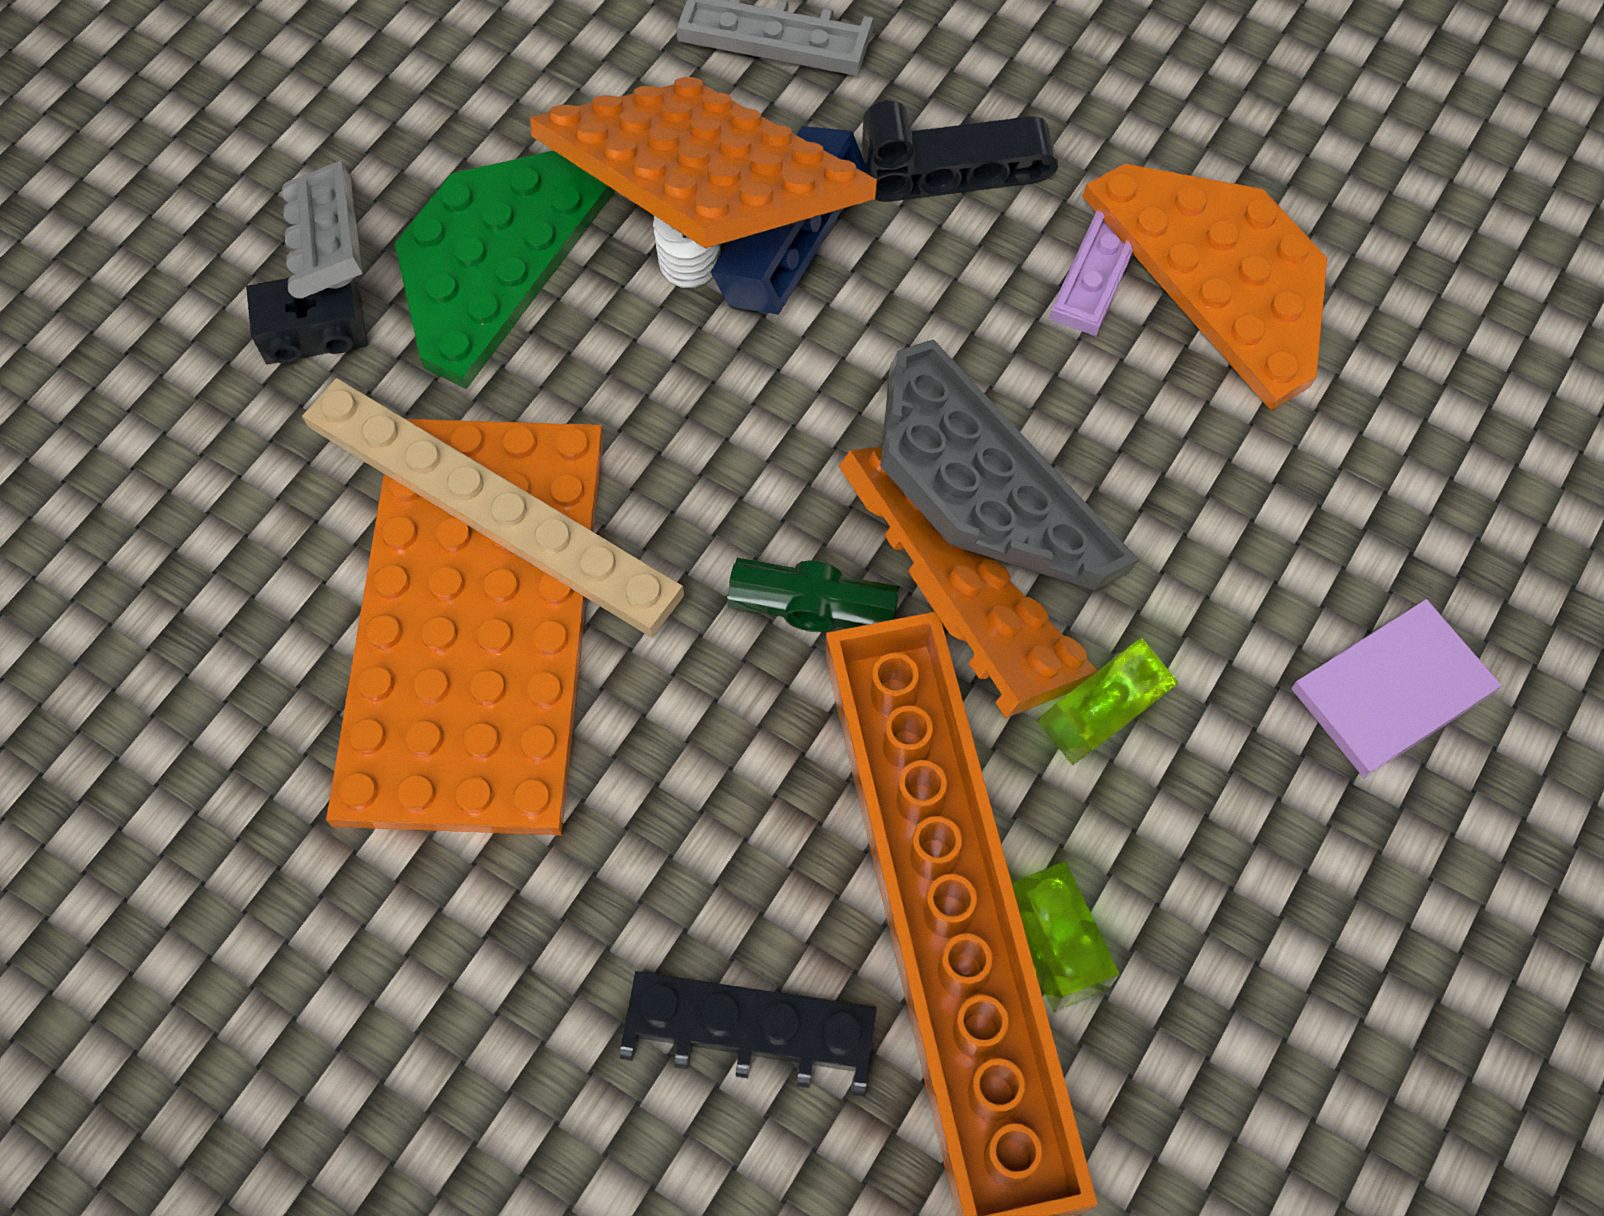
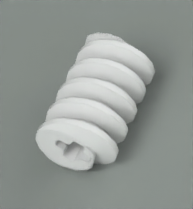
[653,216,721,288]

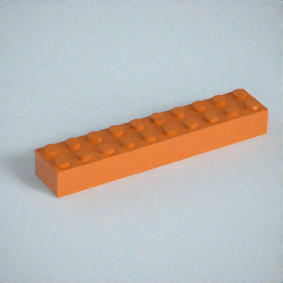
[826,612,1098,1216]

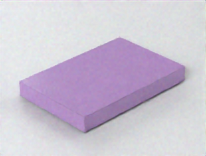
[1291,599,1502,779]

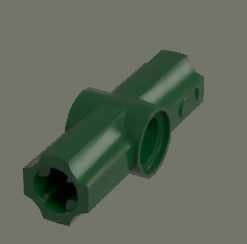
[727,558,900,633]

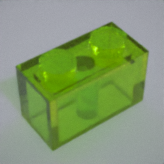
[1036,637,1179,766]
[1012,861,1120,1013]

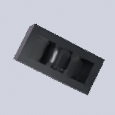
[246,278,368,365]

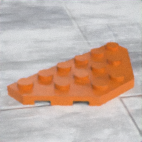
[1083,163,1327,411]

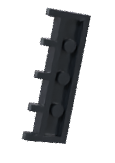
[620,971,877,1097]

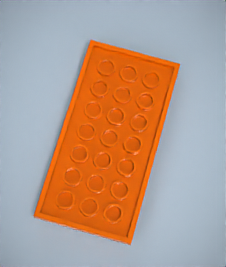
[326,419,604,836]

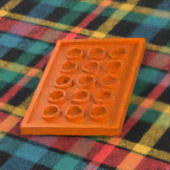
[530,77,877,248]

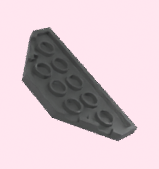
[880,339,1139,591]

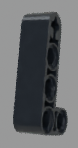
[862,100,1058,202]

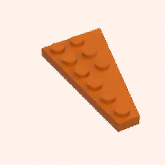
[839,447,1099,719]

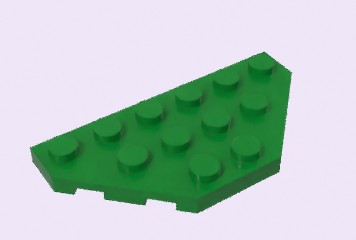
[395,150,615,389]

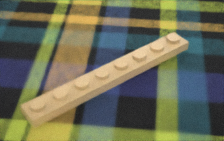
[302,378,684,638]

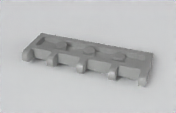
[676,0,874,76]
[282,160,363,298]

